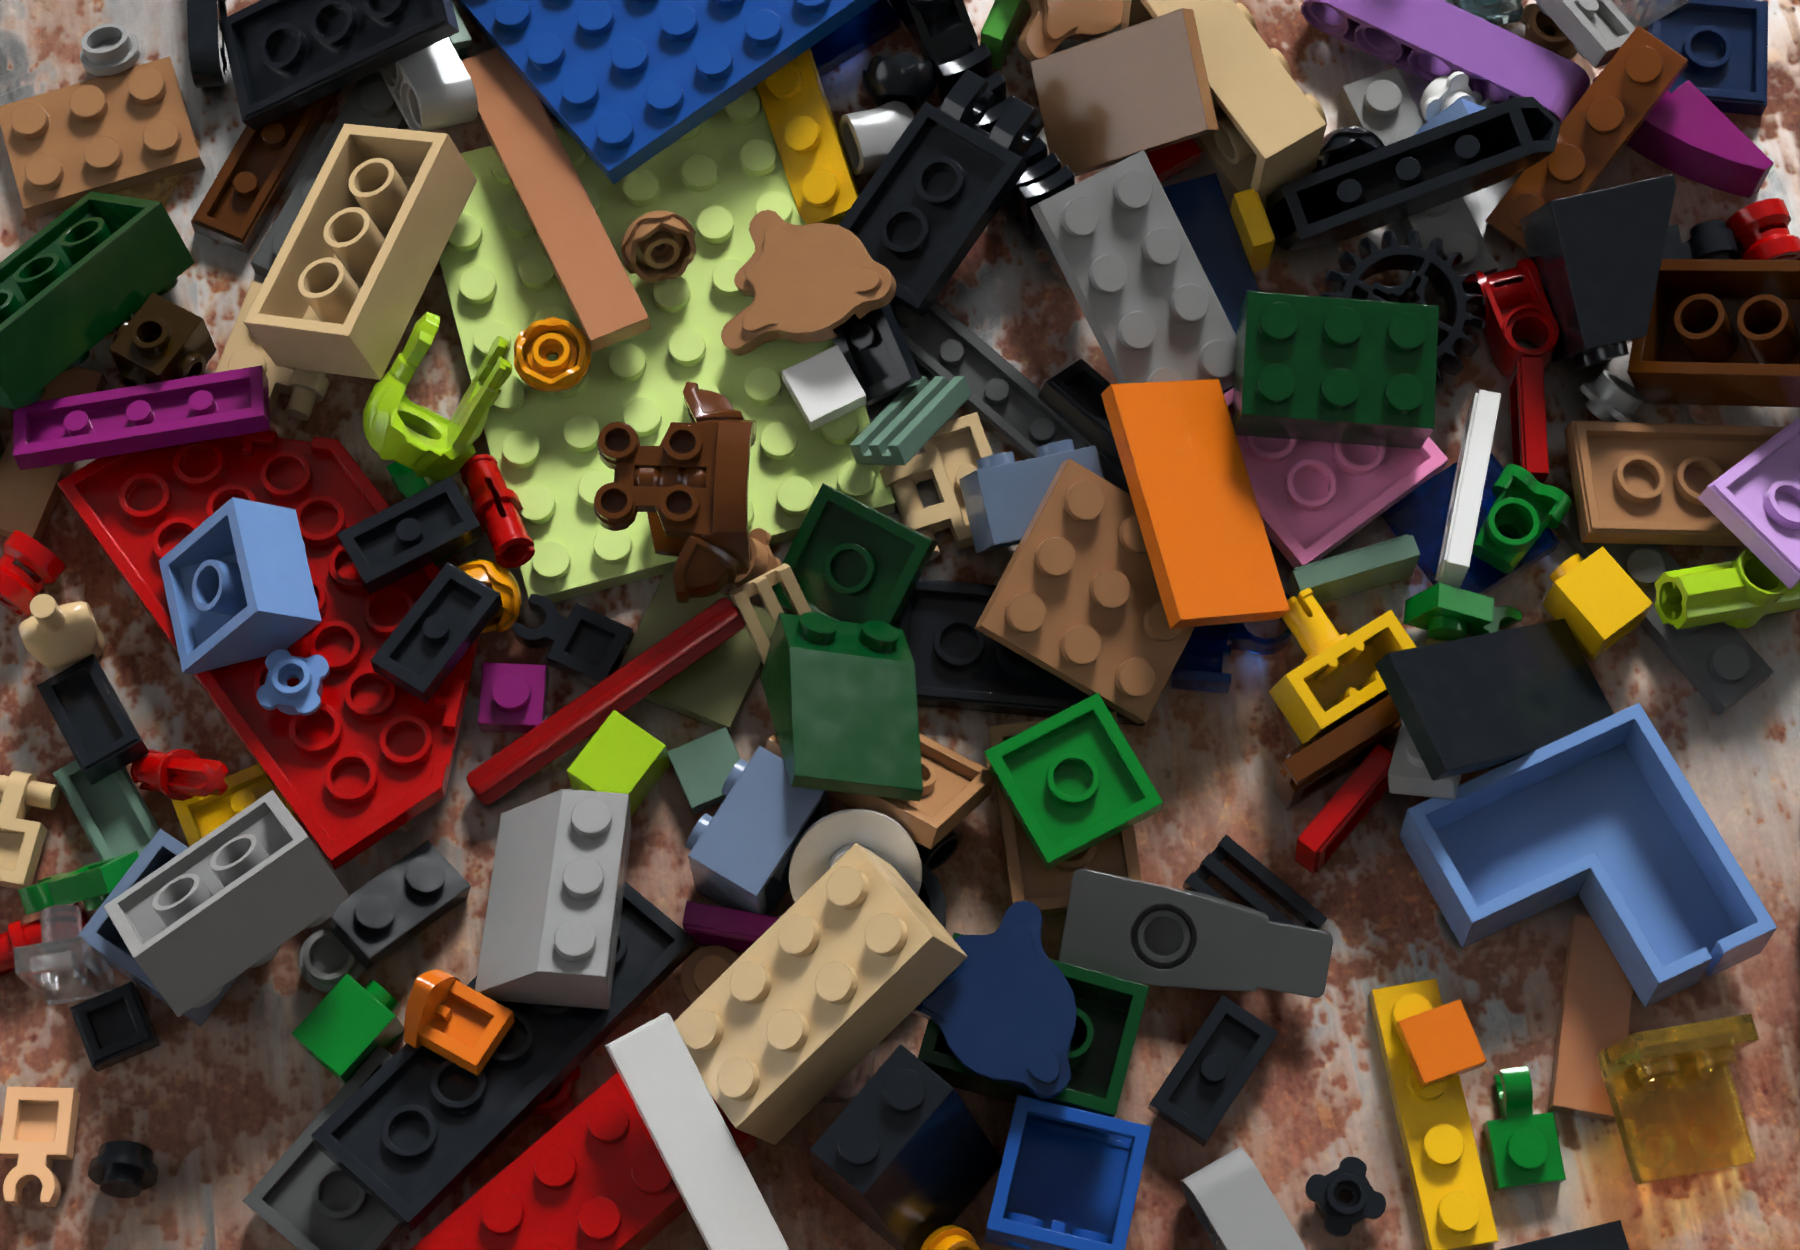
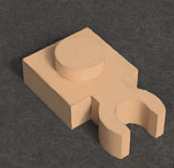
[0,1086,80,1207]

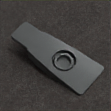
[1059,868,1333,998]

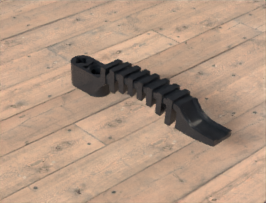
[889,0,1075,259]

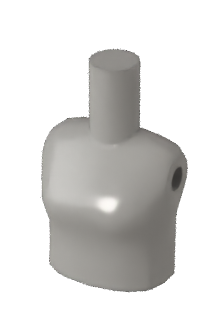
[839,101,915,175]

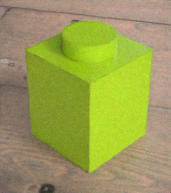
[567,710,670,816]

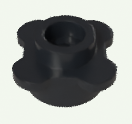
[1305,1157,1386,1237]

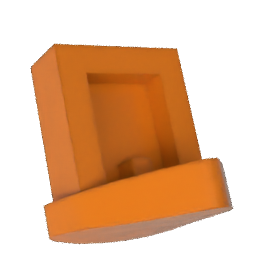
[404,969,515,1076]

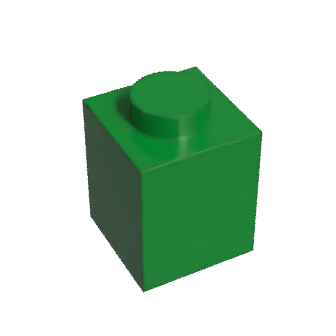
[291,974,404,1085]

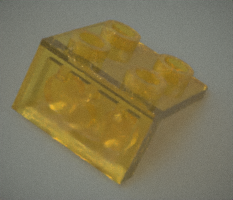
[1596,1014,1759,1184]

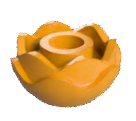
[514,317,591,392]
[457,559,522,633]

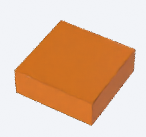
[1395,999,1487,1089]

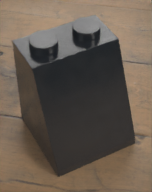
[1520,174,1676,369]
[810,1044,1002,1250]

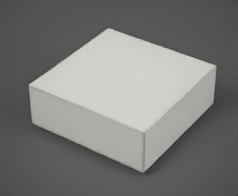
[782,345,867,431]

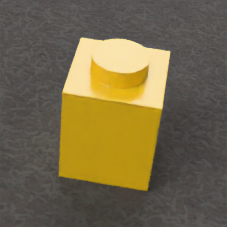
[1542,546,1653,661]

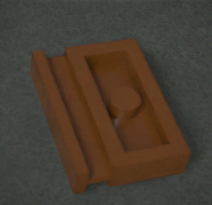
[1273,695,1402,810]

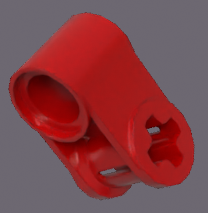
[1467,258,1560,380]

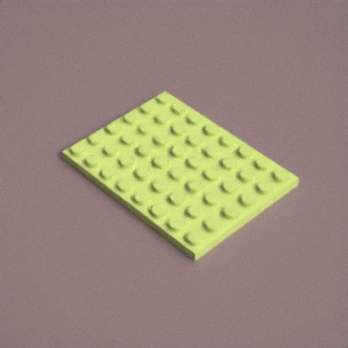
[439,86,895,603]

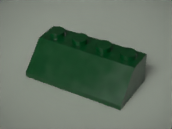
[0,191,195,410]

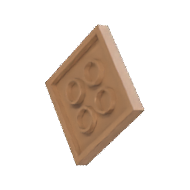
[974,458,1195,724]

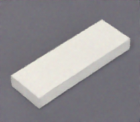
[1435,389,1501,588]

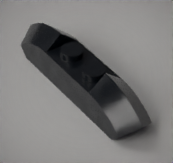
[1265,97,1561,251]

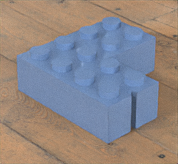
[1399,703,1777,1008]

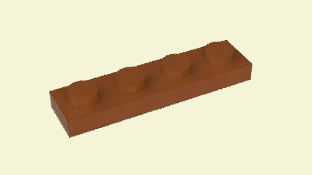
[1485,25,1688,255]

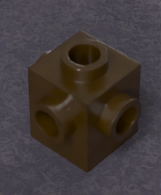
[109,293,217,387]

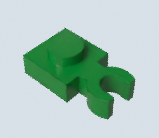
[18,851,139,915]

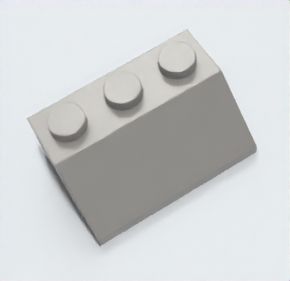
[475,789,632,1010]
[103,790,350,1017]

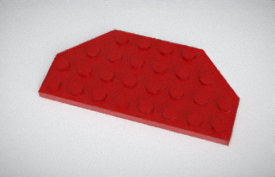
[57,430,480,870]

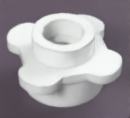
[1420,71,1482,122]

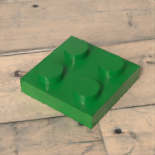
[983,693,1163,870]

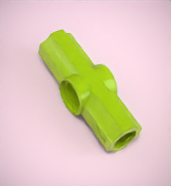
[1654,548,1800,630]

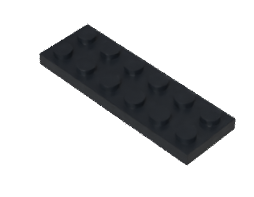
[311,882,695,1232]

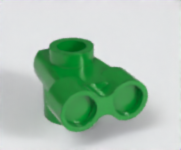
[1472,464,1572,574]

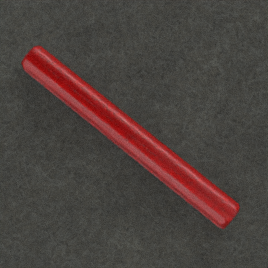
[466,597,745,806]

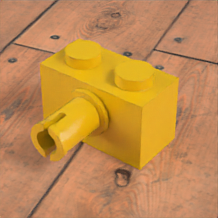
[1269,587,1416,744]

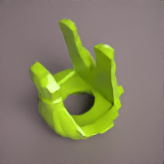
[363,312,512,482]

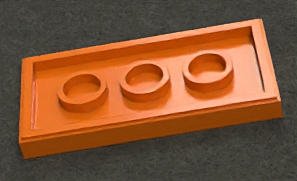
[1101,379,1290,629]

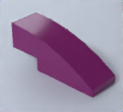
[1591,75,1774,198]

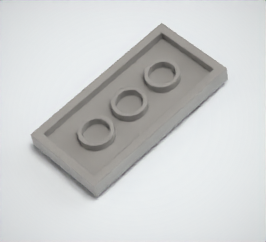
[1030,150,1237,391]

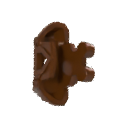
[593,382,757,603]

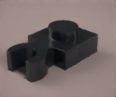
[512,594,634,686]

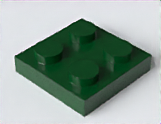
[771,483,938,627]

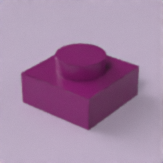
[477,663,549,733]

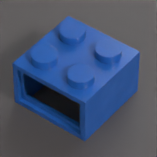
[984,1095,1151,1250]

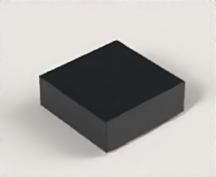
[70,981,160,1072]

